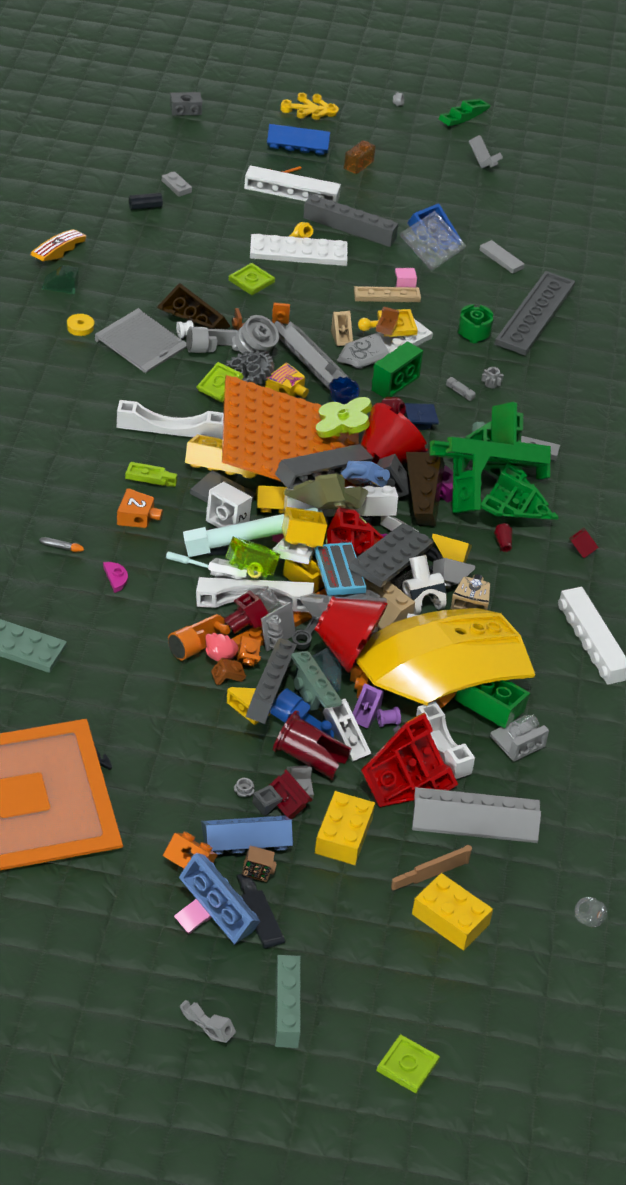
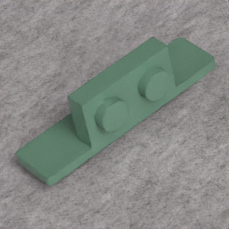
[291,651,342,710]

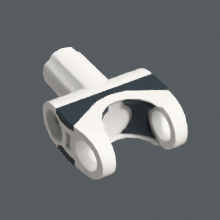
[402,555,446,615]

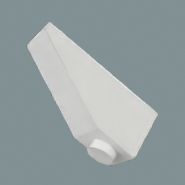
[323,699,371,762]

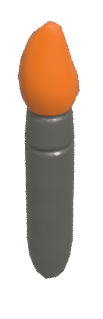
[39,537,84,552]

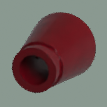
[494,524,512,552]

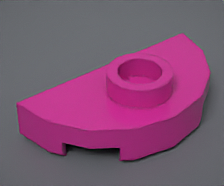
[103,562,128,593]

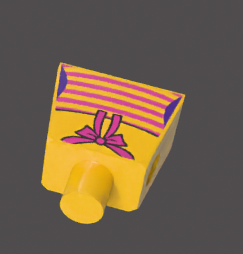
[265,363,309,398]

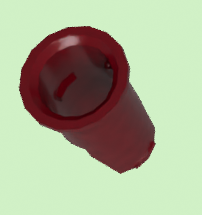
[272,710,352,780]

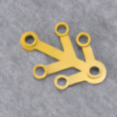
[280,93,339,120]

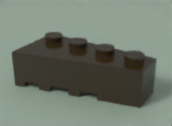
[406,452,445,526]

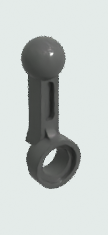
[292,616,320,649]

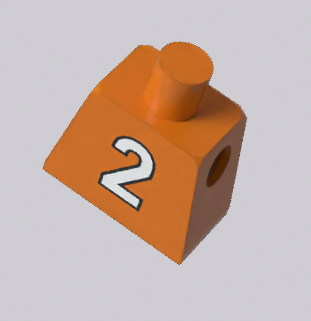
[117,488,163,528]

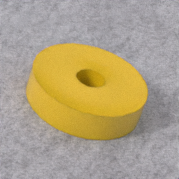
[67,314,94,336]

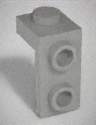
[469,135,503,169]

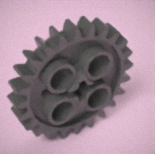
[224,350,275,384]

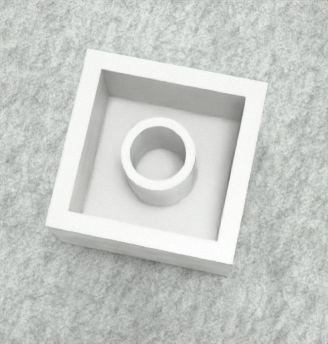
[206,482,252,528]

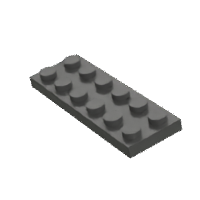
[349,523,434,588]

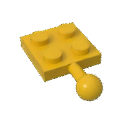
[358,309,418,337]

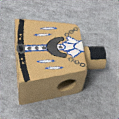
[451,574,490,610]

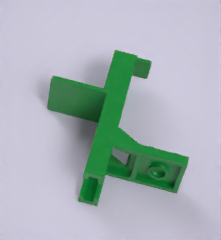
[430,402,551,513]

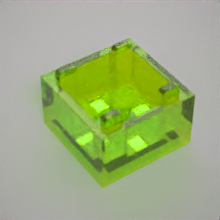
[225,536,280,578]

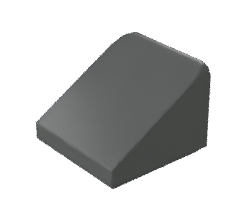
[252,785,282,816]

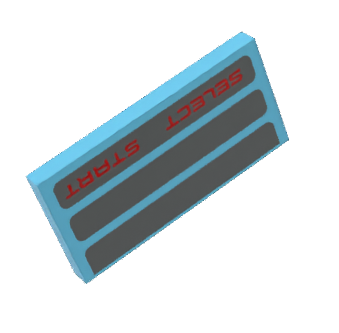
[314,542,366,596]

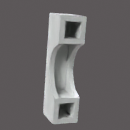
[416,701,475,779]

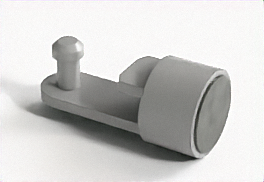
[186,326,239,353]

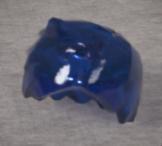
[329,376,360,405]

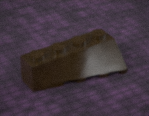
[157,283,230,330]

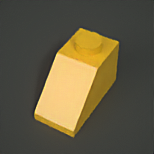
[226,687,271,725]

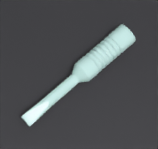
[166,551,209,568]

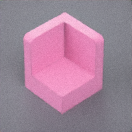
[395,268,417,287]

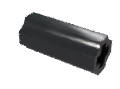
[129,193,163,210]

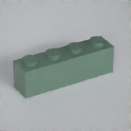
[275,955,300,1048]

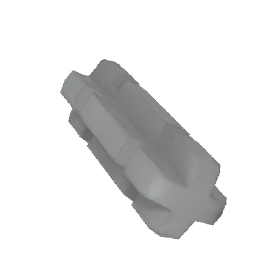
[446,377,476,401]

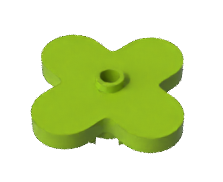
[316,397,372,438]

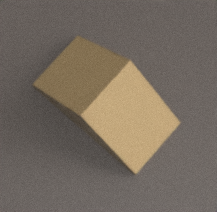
[331,311,353,346]

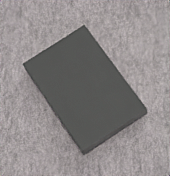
[190,470,257,503]

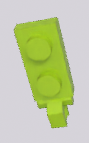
[125,462,177,487]

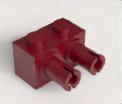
[224,590,269,634]

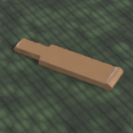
[391,845,472,890]

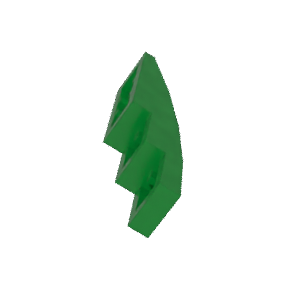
[438,99,491,126]

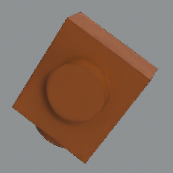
[376,307,399,336]
[211,658,246,685]

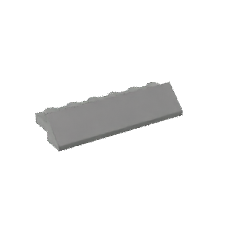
[274,321,356,394]
[412,787,541,843]

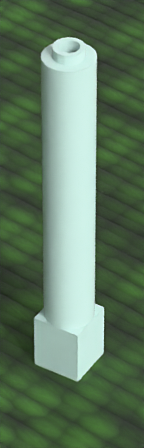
[183,507,322,557]

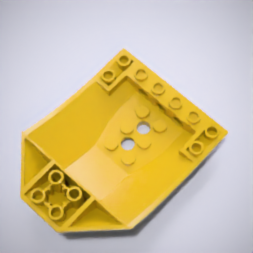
[356,608,535,706]

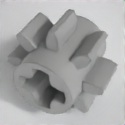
[481,367,504,388]

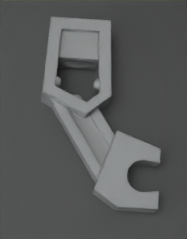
[180,1000,236,1043]

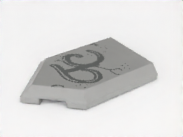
[337,332,389,368]

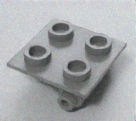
[261,601,295,651]

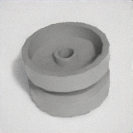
[235,315,279,354]

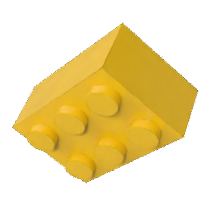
[315,791,375,865]
[412,873,493,951]

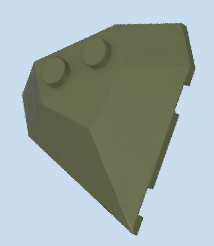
[284,473,368,510]

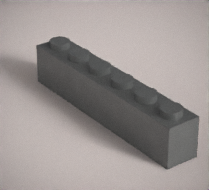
[303,194,399,247]
[275,444,373,489]
[246,638,297,724]

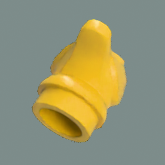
[288,222,313,238]

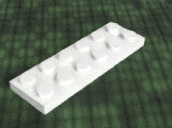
[250,234,347,266]

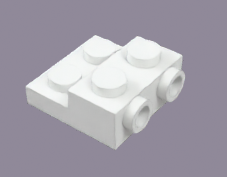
[208,558,251,580]

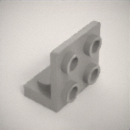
[490,718,549,762]

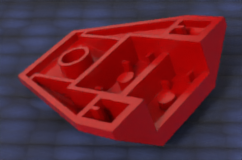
[361,712,458,807]

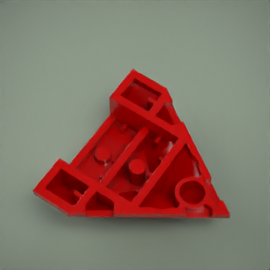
[327,508,384,557]

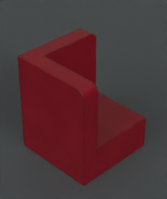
[569,527,599,558]

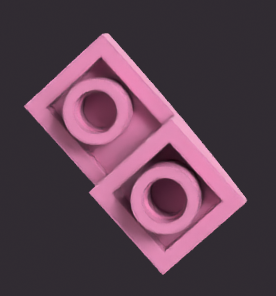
[174,899,212,934]

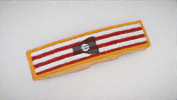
[31,229,87,261]

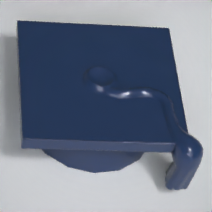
[405,403,439,430]

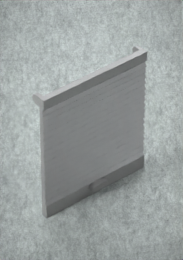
[95,308,187,373]

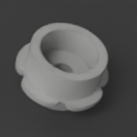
[393,92,404,107]
[234,778,254,797]

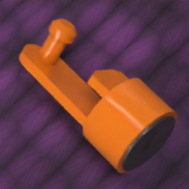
[168,614,231,660]

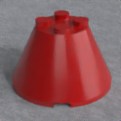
[361,403,428,465]
[314,596,388,673]

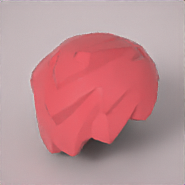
[206,633,238,662]

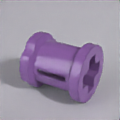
[377,707,401,727]

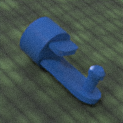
[270,688,334,738]

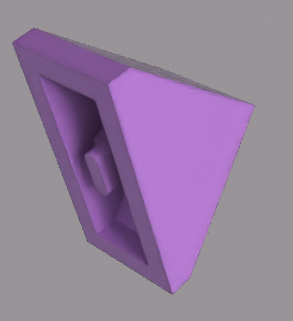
[352,683,384,728]

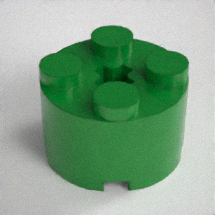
[458,304,493,343]

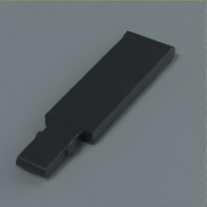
[236,874,285,949]

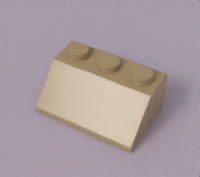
[363,577,415,630]

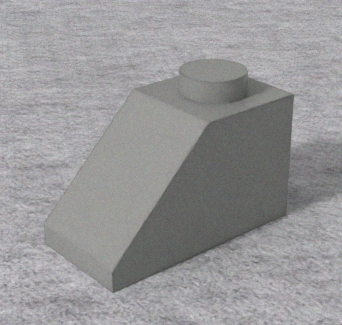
[433,558,475,588]

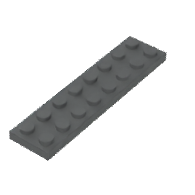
[495,271,575,355]

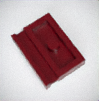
[268,769,313,820]

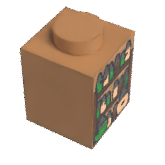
[242,846,277,882]

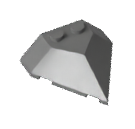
[300,590,387,617]

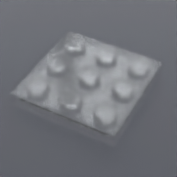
[400,211,466,271]

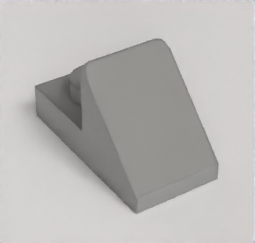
[287,766,314,799]

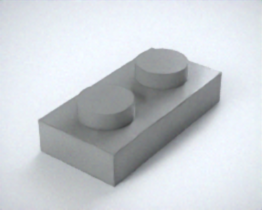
[162,171,192,197]

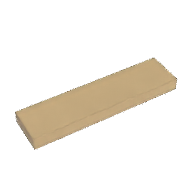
[354,286,421,302]

